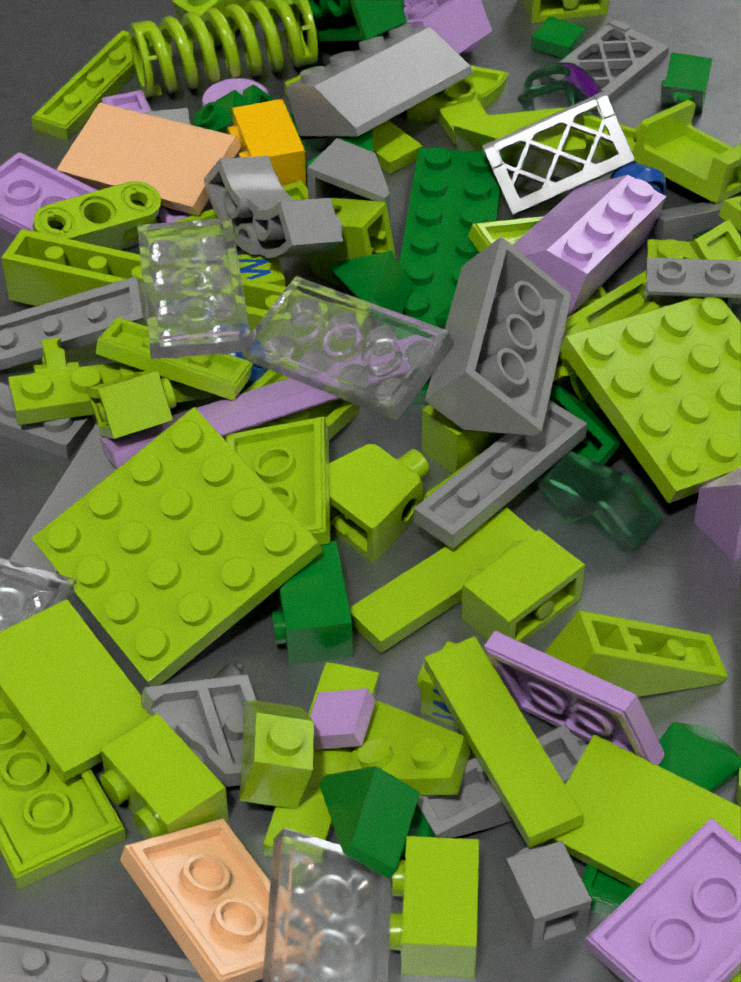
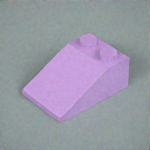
[352,0,492,54]

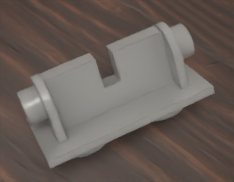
[644,258,741,309]

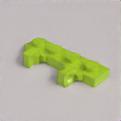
[8,325,212,425]

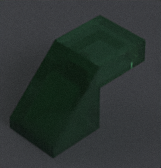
[538,451,664,553]

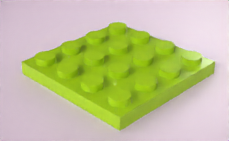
[560,296,741,503]
[31,407,323,686]

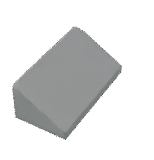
[652,198,729,241]

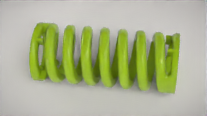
[129,0,318,98]

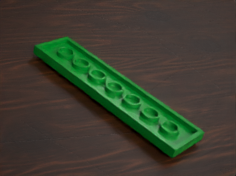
[378,147,504,405]

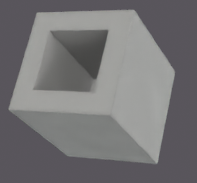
[504,841,592,951]

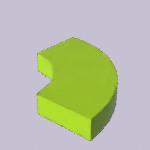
[407,66,509,121]

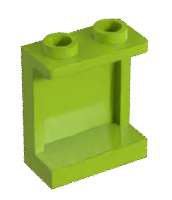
[633,100,741,204]

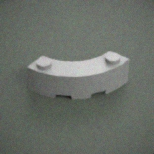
[203,156,343,258]

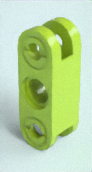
[32,181,161,250]

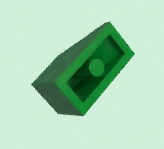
[271,541,353,665]

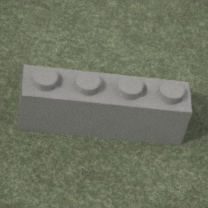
[285,22,472,136]
[425,237,572,436]

